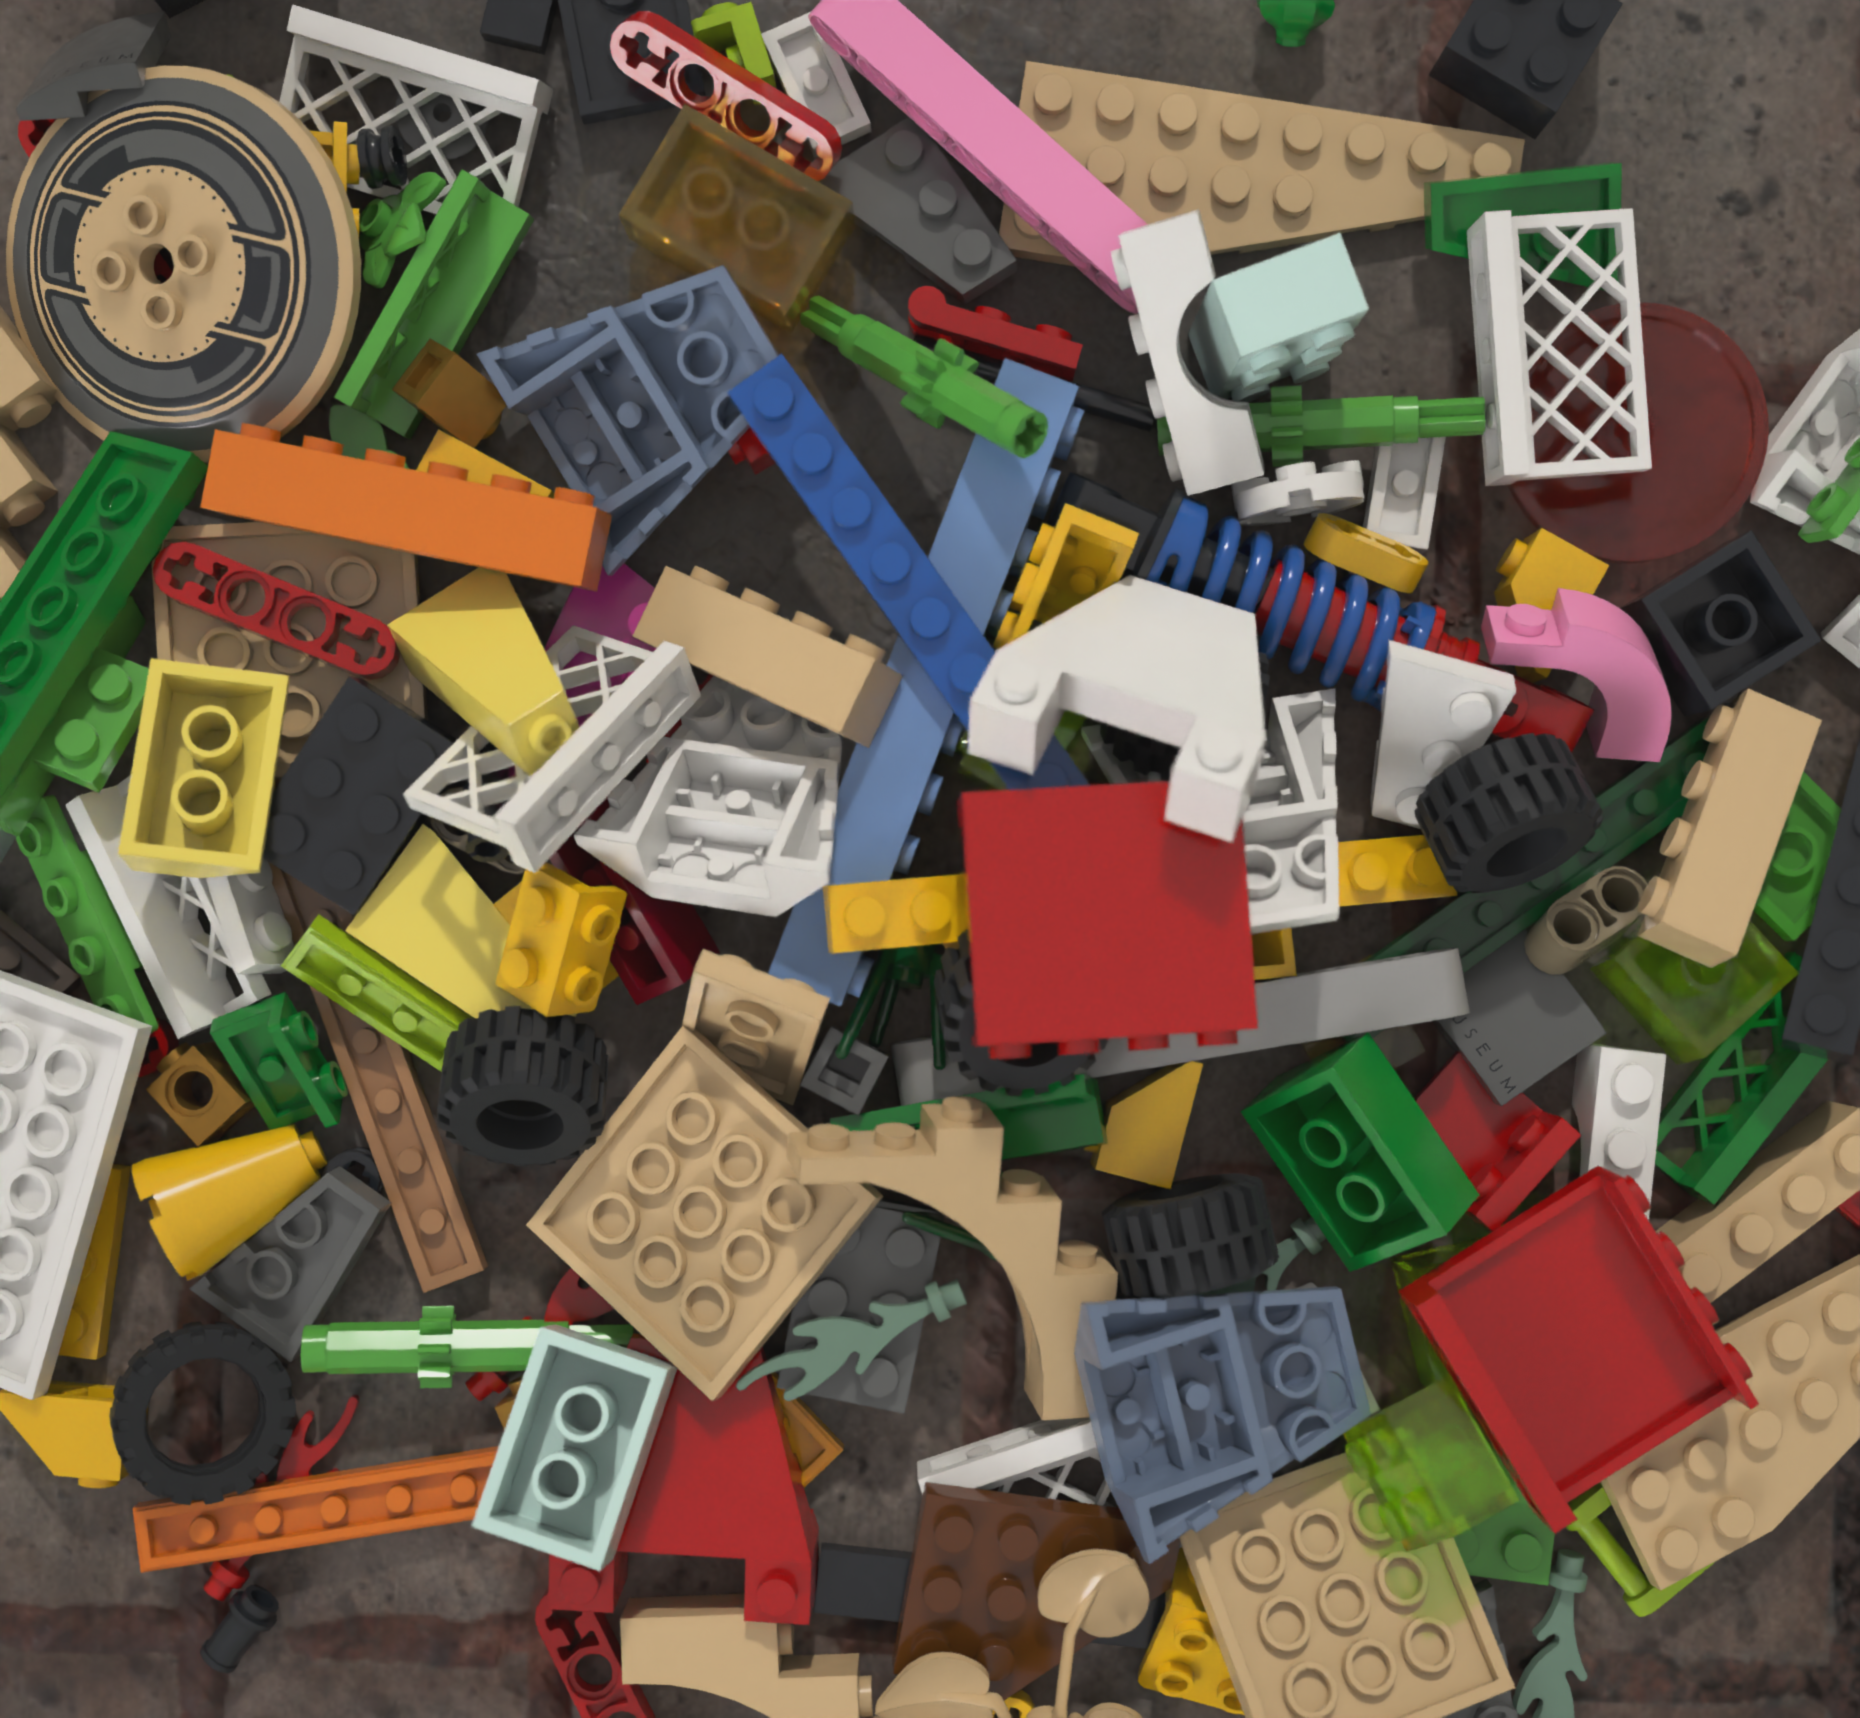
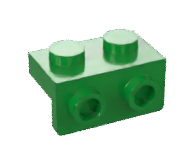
[210,992,348,1130]

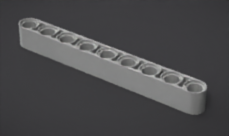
[890,948,1470,1106]

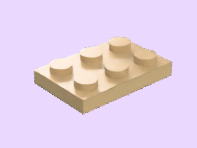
[682,949,830,1105]

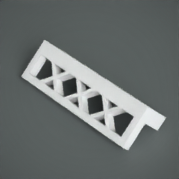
[65,775,272,1039]

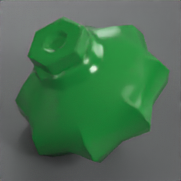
[1257,0,1335,47]

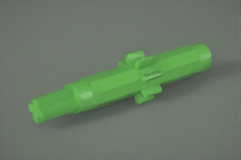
[800,295,1048,458]
[1157,385,1485,467]
[301,1305,633,1388]

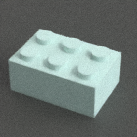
[1188,233,1369,402]
[471,1324,678,1571]

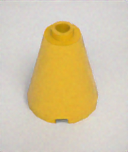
[132,1124,328,1281]

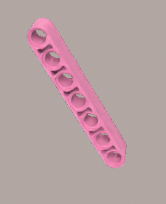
[808,0,1148,314]

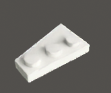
[1370,640,1516,829]

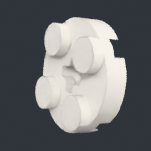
[1231,460,1364,526]

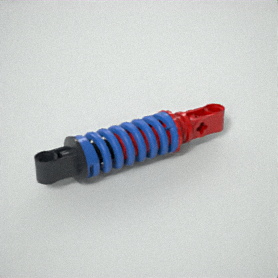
[1047,472,1595,753]

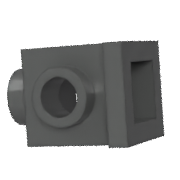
[800,1026,891,1115]

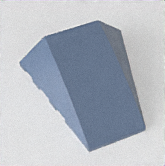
[476,265,779,576]
[1074,1287,1371,1564]

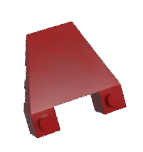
[548,1334,819,1625]

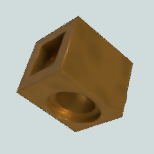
[392,339,507,448]
[146,1041,255,1146]

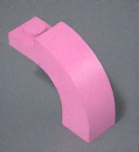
[1481,588,1672,762]

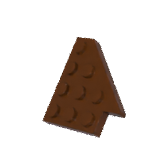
[892,1482,1180,1701]

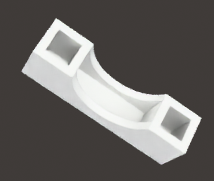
[1111,209,1264,496]
[1572,1044,1666,1220]

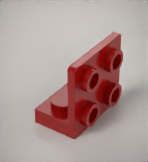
[1414,1051,1581,1232]

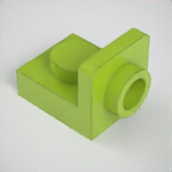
[691,2,777,105]

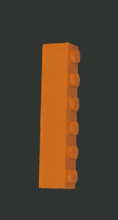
[200,423,612,592]

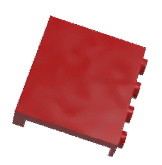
[957,781,1258,1059]
[1398,1165,1759,1534]

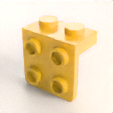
[992,503,1139,650]
[1138,1547,1244,1715]

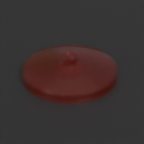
[1508,302,1769,564]

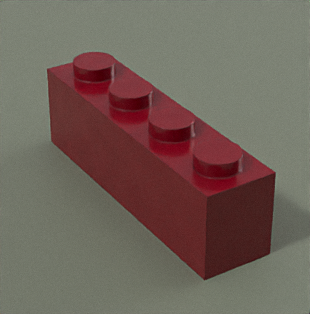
[505,770,720,1005]

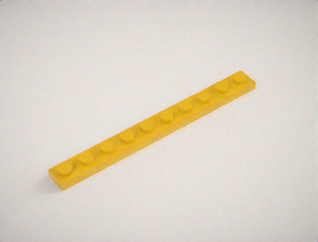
[823,835,1457,953]

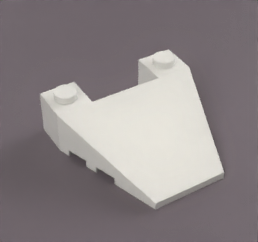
[968,575,1265,842]

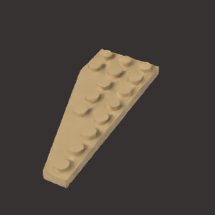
[999,61,1525,266]
[1601,1254,1860,1591]

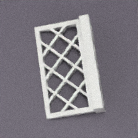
[279,4,554,214]
[1467,208,1652,486]
[403,625,701,873]
[917,1418,1182,1548]

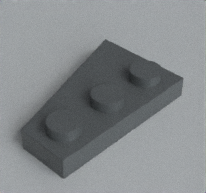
[809,117,1018,305]
[189,1166,392,1362]

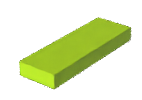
[281,914,473,1072]

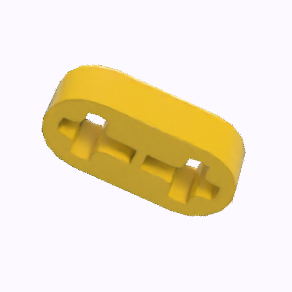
[1303,513,1428,593]

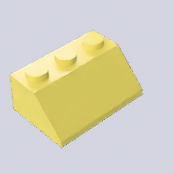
[118,658,290,878]

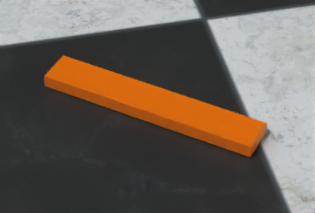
[132,1446,499,1573]

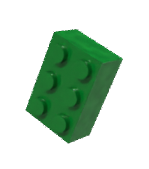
[1240,1032,1479,1272]

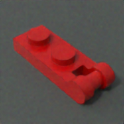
[908,286,1083,381]

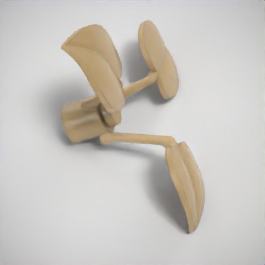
[875,1549,1150,1718]

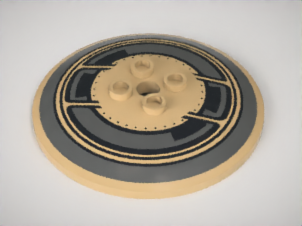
[6,66,361,464]

